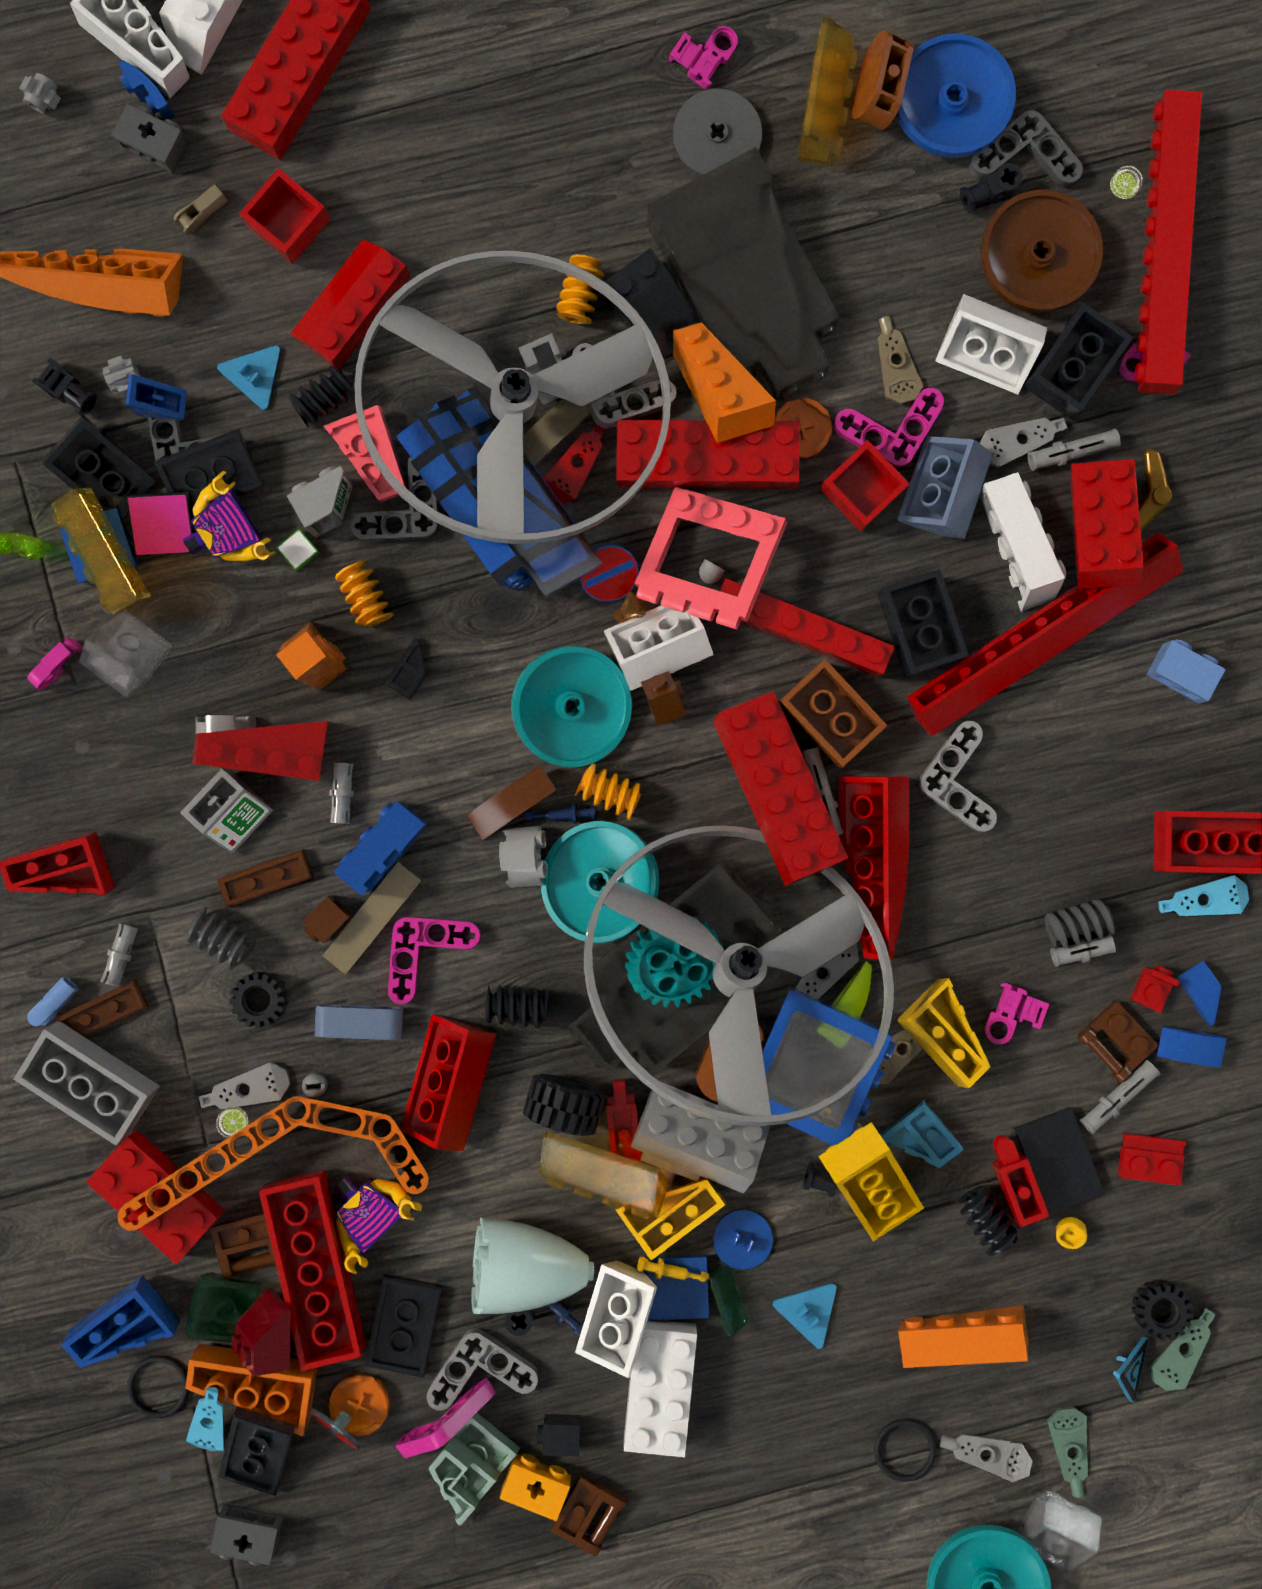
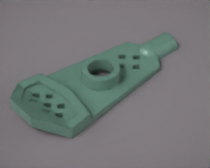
[1150,1308,1215,1391]
[1047,1406,1088,1498]

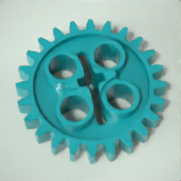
[625,916,723,1008]

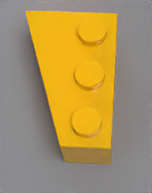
[897,978,990,1088]
[615,1178,727,1260]

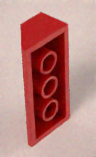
[290,240,411,370]
[400,1014,496,1151]

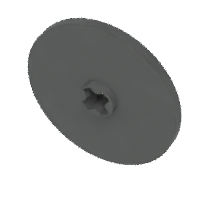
[673,89,762,179]

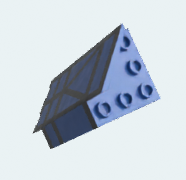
[396,386,603,597]

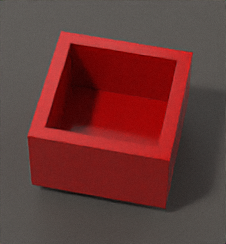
[239,168,331,265]
[820,440,909,532]

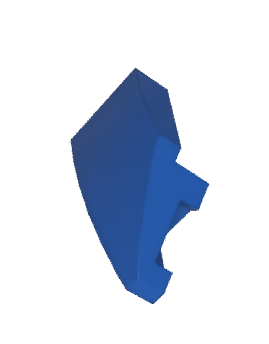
[1177,961,1222,1028]

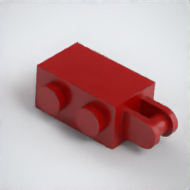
[991,1135,1050,1227]

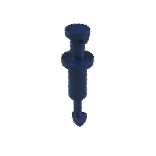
[525,804,597,824]
[546,1301,584,1336]

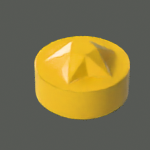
[1056,1217,1087,1249]

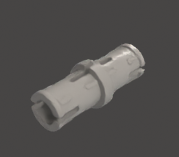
[329,763,354,824]
[100,923,138,987]
[1050,934,1116,967]

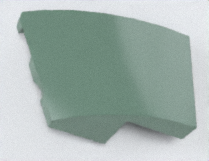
[428,1413,520,1526]

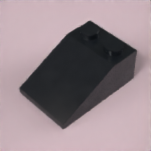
[602,248,700,365]
[43,415,156,518]

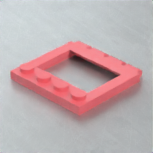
[635,487,787,630]

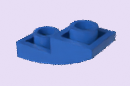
[118,60,176,121]
[1157,1025,1227,1068]

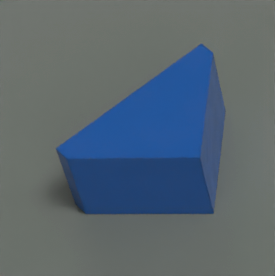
[126,374,187,421]

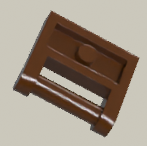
[1077,1000,1159,1082]
[210,1212,276,1279]
[550,1473,628,1556]

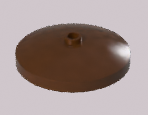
[980,190,1103,313]

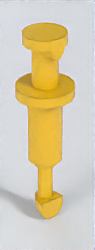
[637,1257,709,1282]

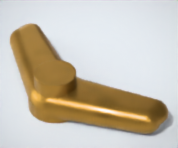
[1139,449,1172,531]

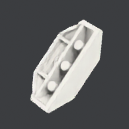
[159,0,243,75]

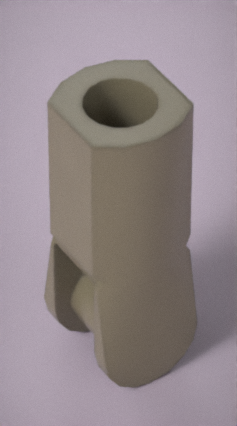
[173,184,228,235]

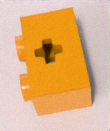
[500,1454,571,1521]

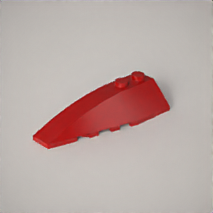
[838,776,910,960]

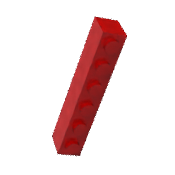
[716,578,895,678]

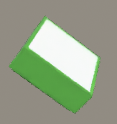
[276,529,320,572]

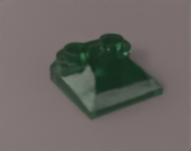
[186,1272,262,1343]

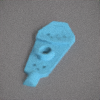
[1158,875,1249,916]
[186,1387,226,1451]

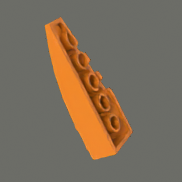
[0,249,183,317]

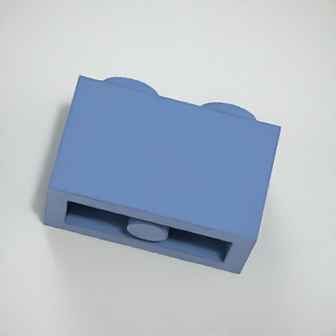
[1146,639,1226,704]

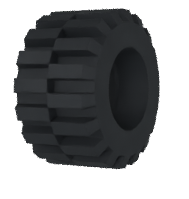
[522,1074,606,1136]

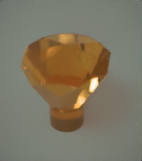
[613,592,647,624]

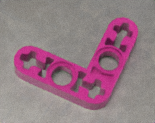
[834,388,944,469]
[388,916,481,1005]
[395,1378,496,1458]

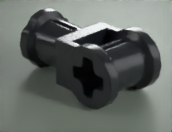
[959,163,1023,214]
[32,358,97,416]

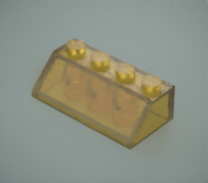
[797,16,858,166]
[51,488,151,615]
[539,1131,670,1219]

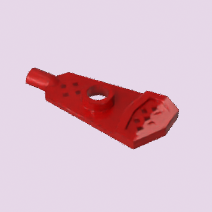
[544,424,606,504]

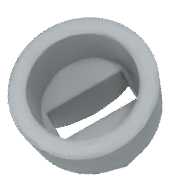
[699,559,725,584]
[302,1072,328,1098]

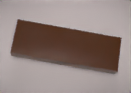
[217,849,314,907]
[52,979,149,1037]

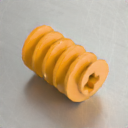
[556,254,604,324]
[335,560,394,628]
[575,763,641,821]

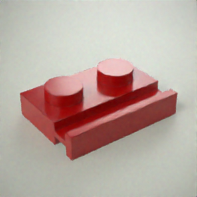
[1118,1132,1186,1185]

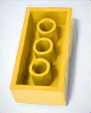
[818,1122,924,1241]

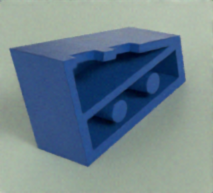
[333,801,428,896]
[61,1275,180,1368]

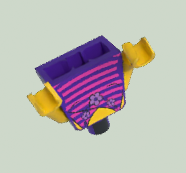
[183,471,276,562]
[333,1175,422,1274]

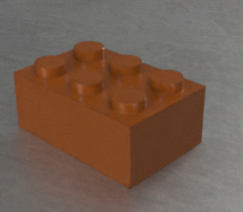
[779,659,888,769]

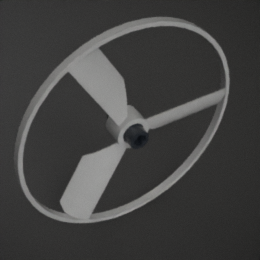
[354,251,671,544]
[584,825,894,1126]

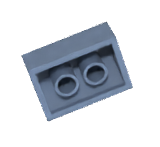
[898,436,993,539]

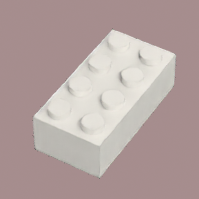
[624,1319,697,1457]

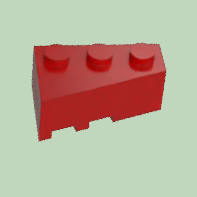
[0,831,115,895]

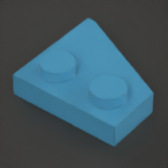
[880,1100,963,1168]

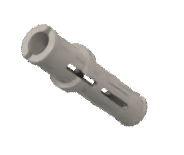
[1027,429,1121,471]
[801,747,844,835]
[1080,1060,1160,1135]

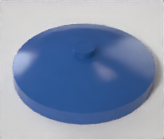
[896,34,1016,158]

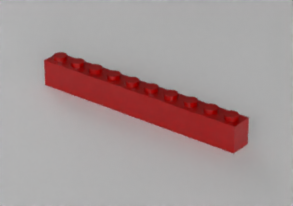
[1134,90,1202,395]
[907,532,1184,736]

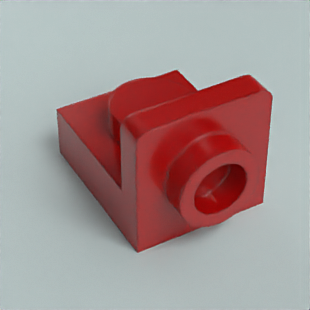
[1130,965,1180,1013]

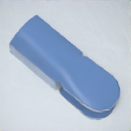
[27,977,80,1026]

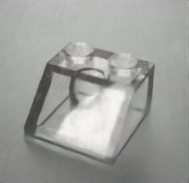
[79,610,173,698]
[1018,1491,1102,1572]

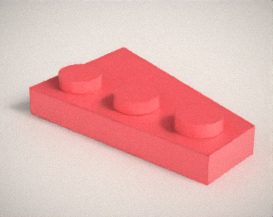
[324,405,408,502]

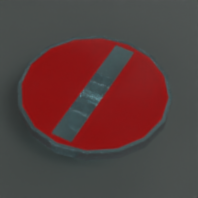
[310,1409,361,1450]

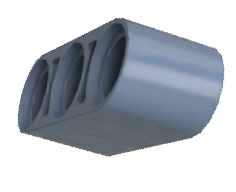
[315,1004,403,1040]

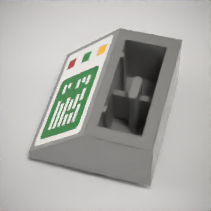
[287,466,353,538]
[180,768,274,854]

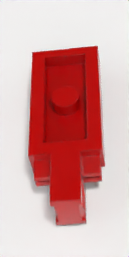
[606,1078,642,1166]

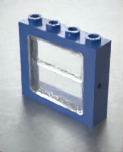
[762,988,897,1145]

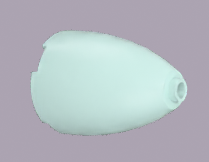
[472,1218,594,1314]

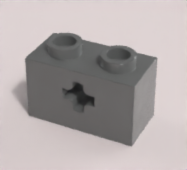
[111,104,189,174]
[210,1504,284,1566]

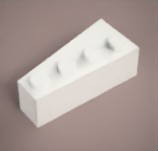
[70,0,190,99]
[980,472,1066,612]

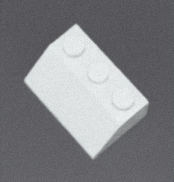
[935,294,1047,394]
[604,604,714,691]
[575,1260,657,1378]

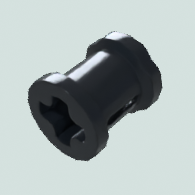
[803,1162,838,1197]
[505,1309,534,1336]

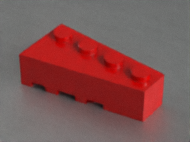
[192,721,328,781]

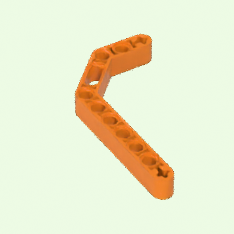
[118,1097,429,1231]

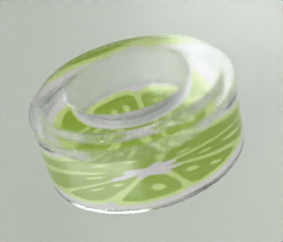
[1110,166,1143,199]
[216,1107,248,1138]

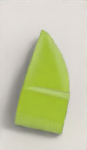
[815,961,872,1049]

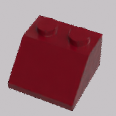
[232,1288,291,1377]

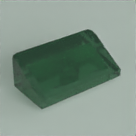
[708,1265,747,1337]

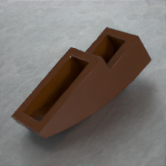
[467,765,558,840]

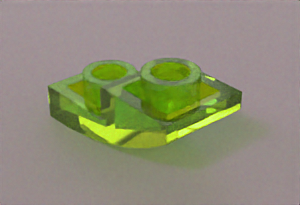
[0,533,53,560]

